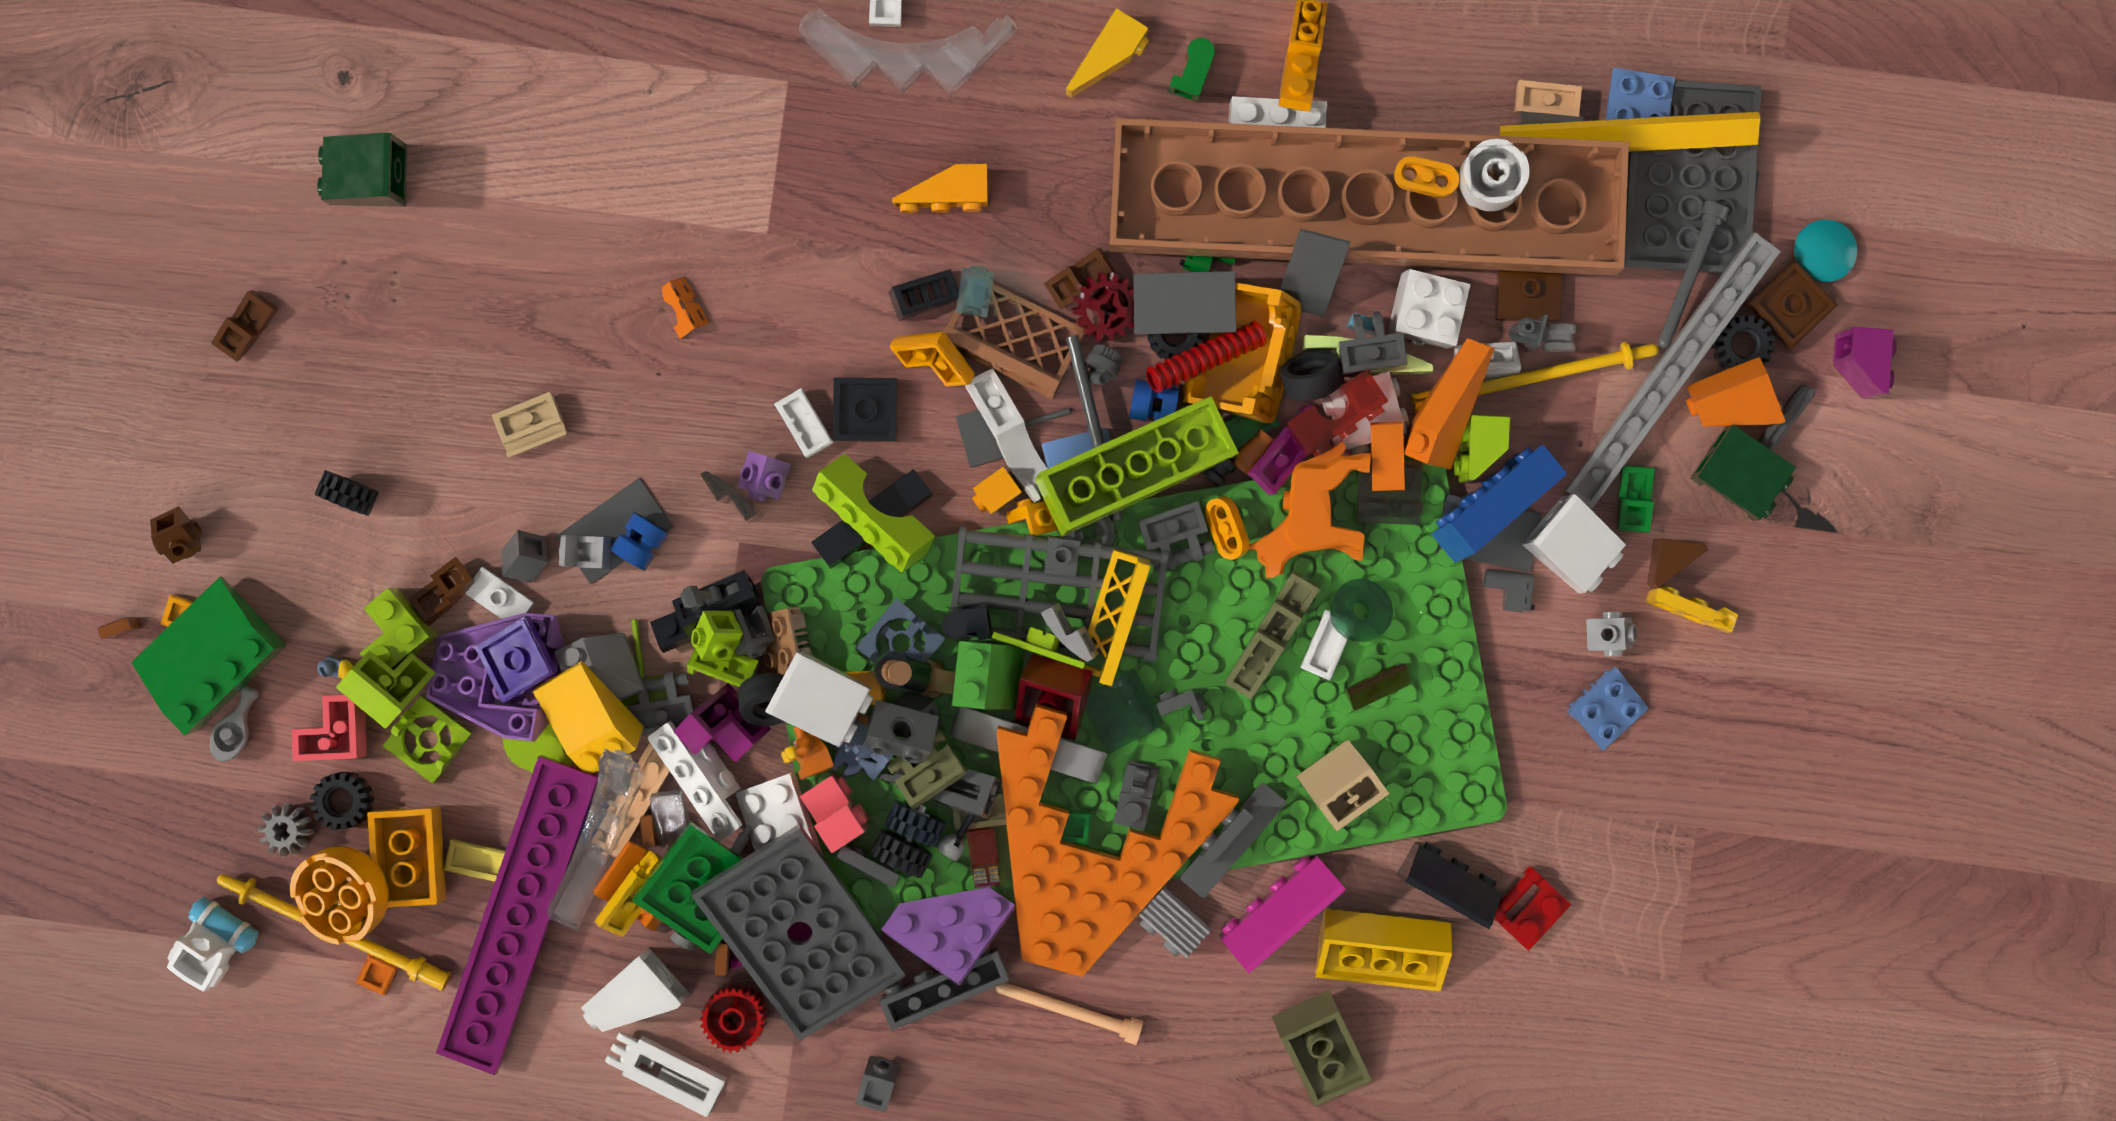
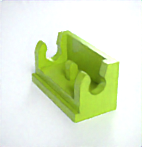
[687,648,759,687]

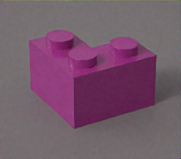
[673,683,771,763]

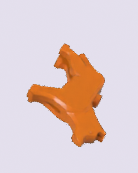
[1249,441,1371,578]

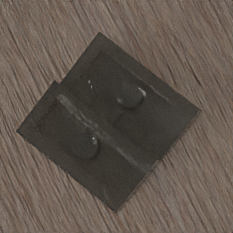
[700,471,764,523]

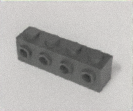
[879,946,1010,1031]

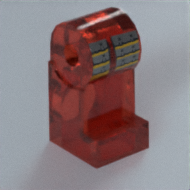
[966,826,1001,888]

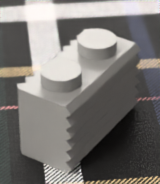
[1139,885,1212,958]

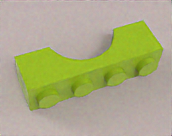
[812,454,935,573]

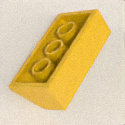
[1315,909,1452,992]

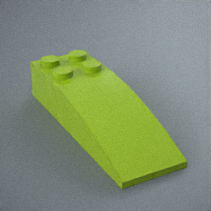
[1035,396,1239,537]

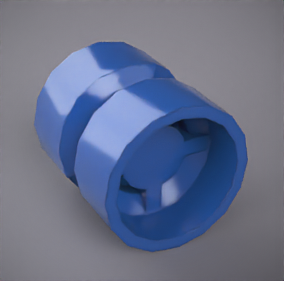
[1129,379,1179,422]
[610,512,669,571]

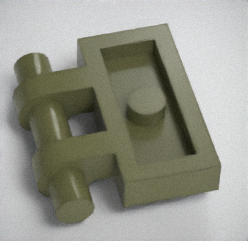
[887,729,967,810]

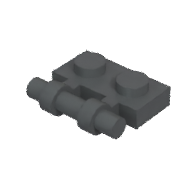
[1137,501,1215,572]
[627,671,695,736]

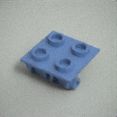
[1605,68,1675,120]
[1567,667,1649,751]

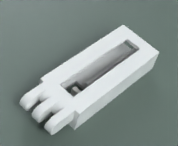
[605,1032,727,1117]

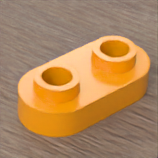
[1394,156,1459,198]
[1205,496,1249,560]

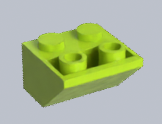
[1454,415,1510,483]

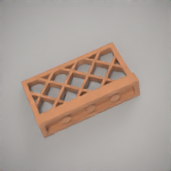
[944,274,1085,399]

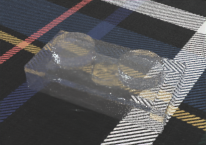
[649,790,690,856]

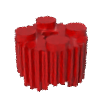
[700,983,768,1053]

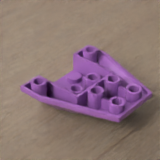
[426,613,565,742]

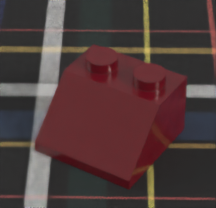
[1015,653,1093,741]

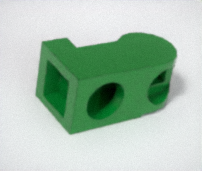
[1168,37,1215,102]

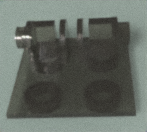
[1356,461,1423,525]

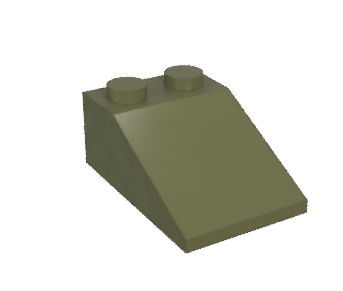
[1272,990,1372,1107]

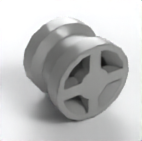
[1543,323,1576,352]

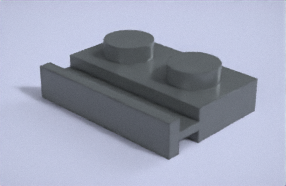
[837,845,900,889]

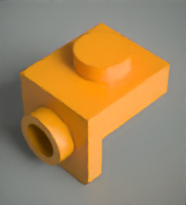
[1006,498,1058,537]

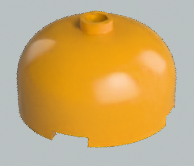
[290,846,390,945]

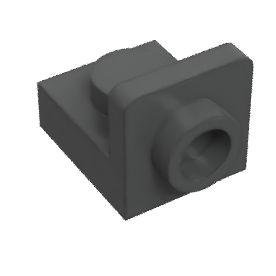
[855,1056,899,1112]

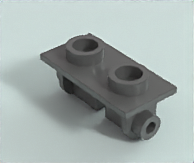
[1509,315,1550,353]

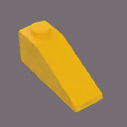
[1066,8,1150,98]

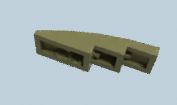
[1225,570,1321,700]

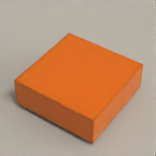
[355,954,399,996]

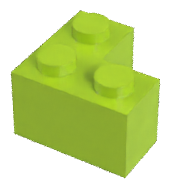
[360,588,438,671]
[336,650,435,729]

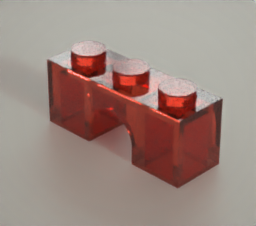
[1285,369,1388,457]

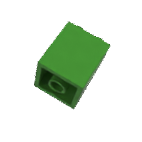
[952,640,1025,710]

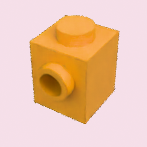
[972,467,1022,515]

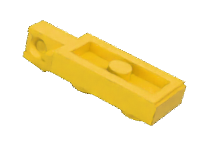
[1646,586,1738,633]
[594,851,662,937]

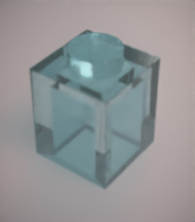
[956,265,994,318]

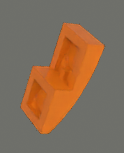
[1370,421,1405,491]

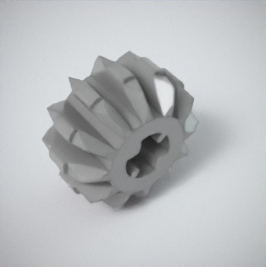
[257,803,315,858]

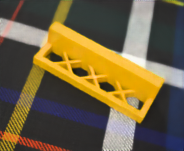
[1079,549,1151,686]

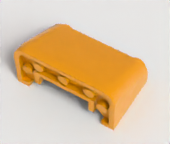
[1183,283,1301,423]

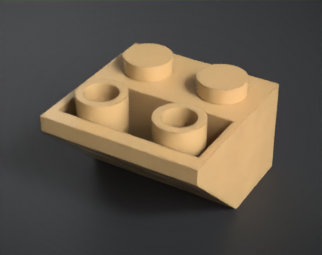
[1296,739,1389,831]

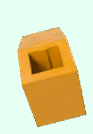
[892,164,988,213]

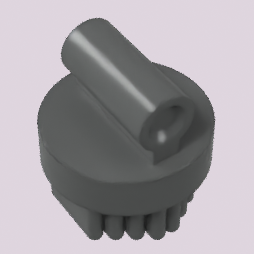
[1085,344,1123,385]

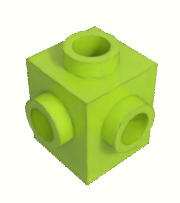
[691,611,743,661]

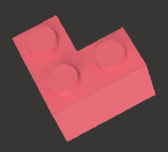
[291,694,367,761]
[800,773,870,853]

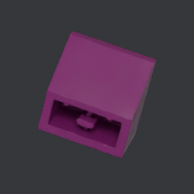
[1833,327,1897,399]

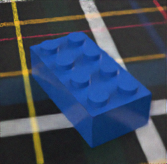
[1431,444,1567,563]

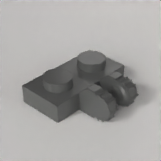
[1338,311,1407,374]

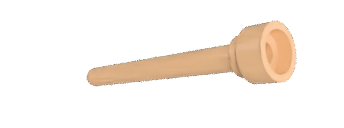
[995,983,1144,1045]

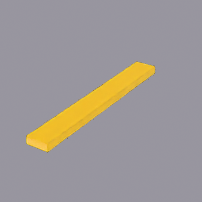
[1500,112,1760,152]

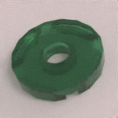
[1329,579,1393,642]

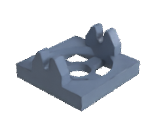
[856,598,946,664]
[826,719,894,780]

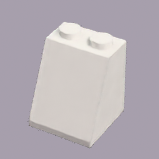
[1522,494,1626,593]
[765,651,874,747]
[581,948,691,1032]

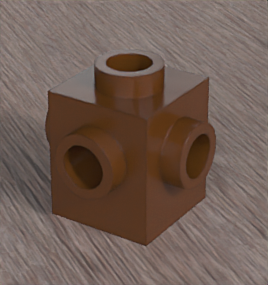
[150,506,203,564]

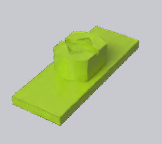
[992,626,1087,669]

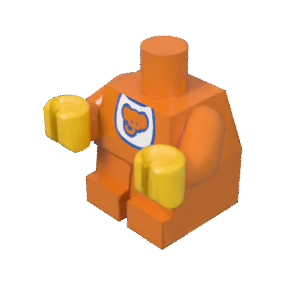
[781,727,834,780]

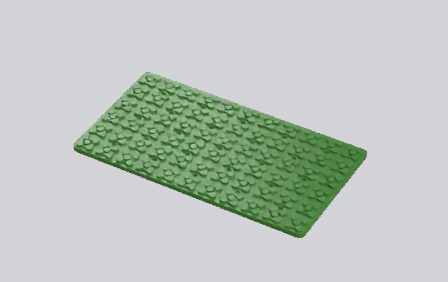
[761,454,1507,933]

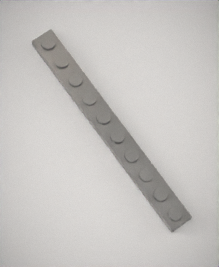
[1564,233,1781,509]

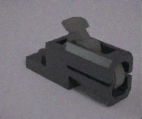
[650,569,763,653]

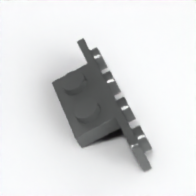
[1180,783,1286,898]

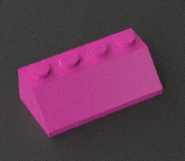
[1220,854,1346,974]

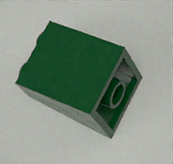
[317,132,407,207]

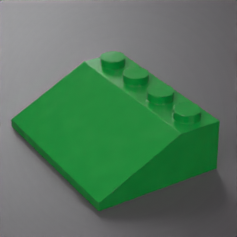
[131,576,287,736]

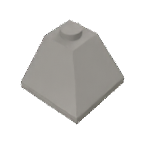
[554,633,645,701]

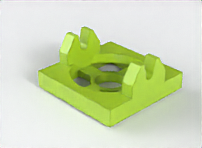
[383,695,473,784]

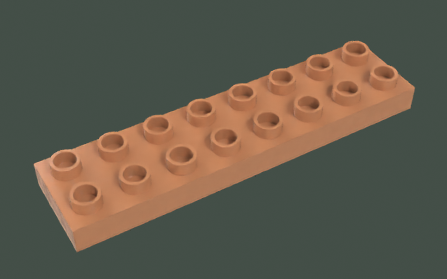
[1109,118,1629,276]

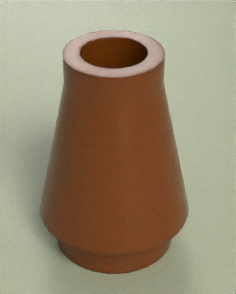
[1231,429,1275,477]

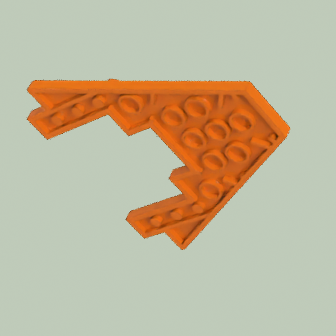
[996,704,1239,977]

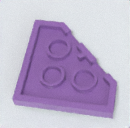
[881,887,1016,986]

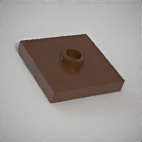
[1746,259,1838,349]
[1496,270,1562,322]

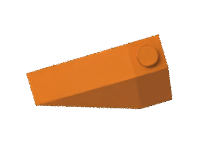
[1404,338,1495,469]

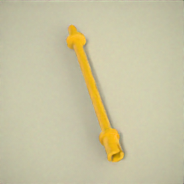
[1411,342,1659,413]
[217,874,452,992]

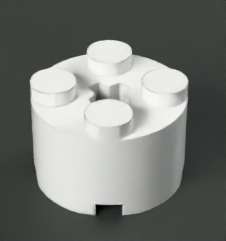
[1459,139,1529,211]

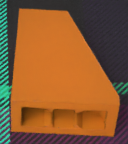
[1685,357,1786,427]

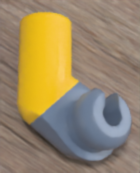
[317,656,353,679]

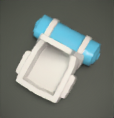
[167,896,259,992]

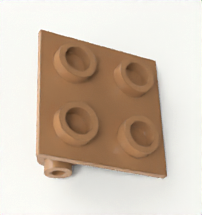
[763,607,812,675]

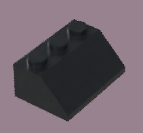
[1396,841,1502,929]

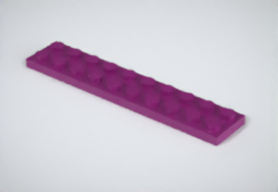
[436,755,601,1075]

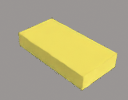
[444,839,506,882]

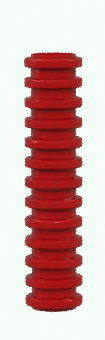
[1146,320,1267,393]

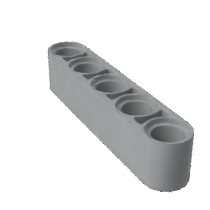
[949,707,1108,784]

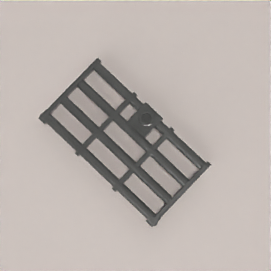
[947,526,1168,662]

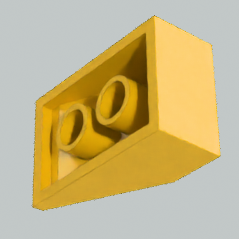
[533,661,644,774]

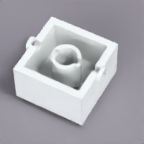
[1387,269,1471,349]

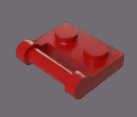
[1494,866,1571,951]

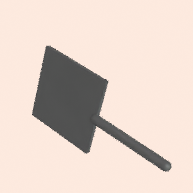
[956,408,1071,468]

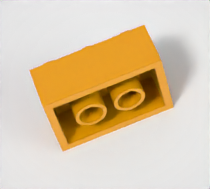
[367,806,446,908]

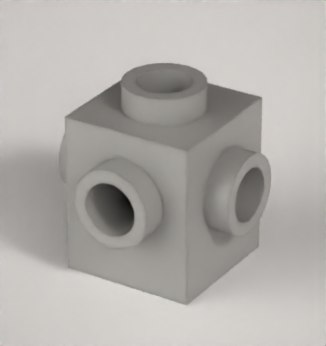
[1586,611,1637,657]

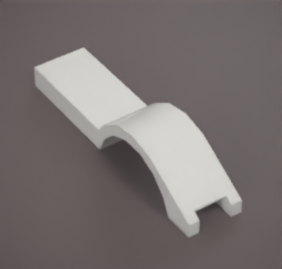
[965,368,1048,503]

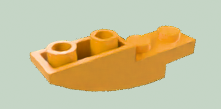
[1278,0,1328,112]

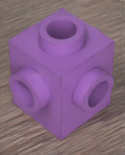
[737,451,791,503]

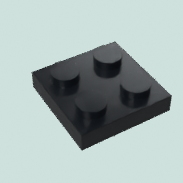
[833,377,898,442]

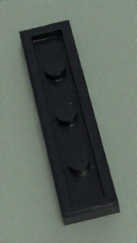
[811,469,933,569]

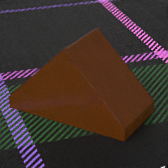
[1647,538,1709,588]

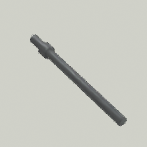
[1066,335,1123,522]

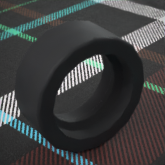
[1280,350,1344,401]

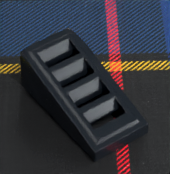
[889,269,961,321]

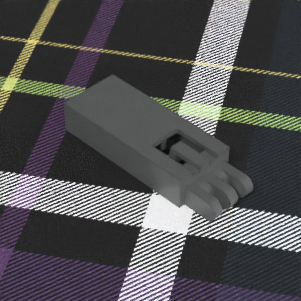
[879,755,1001,819]

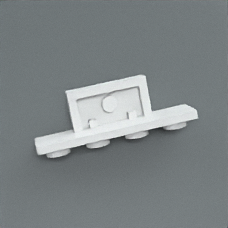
[648,722,742,841]

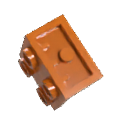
[593,841,663,931]

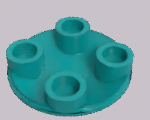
[1794,219,1857,282]

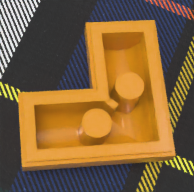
[889,331,975,387]

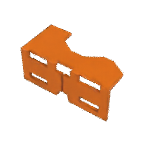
[662,277,709,339]

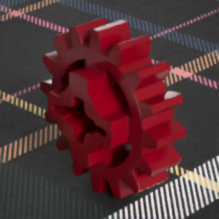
[1071,272,1134,341]

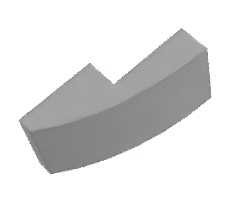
[1041,603,1099,662]

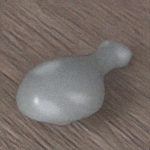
[210,686,259,762]

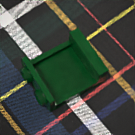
[1690,425,1796,521]

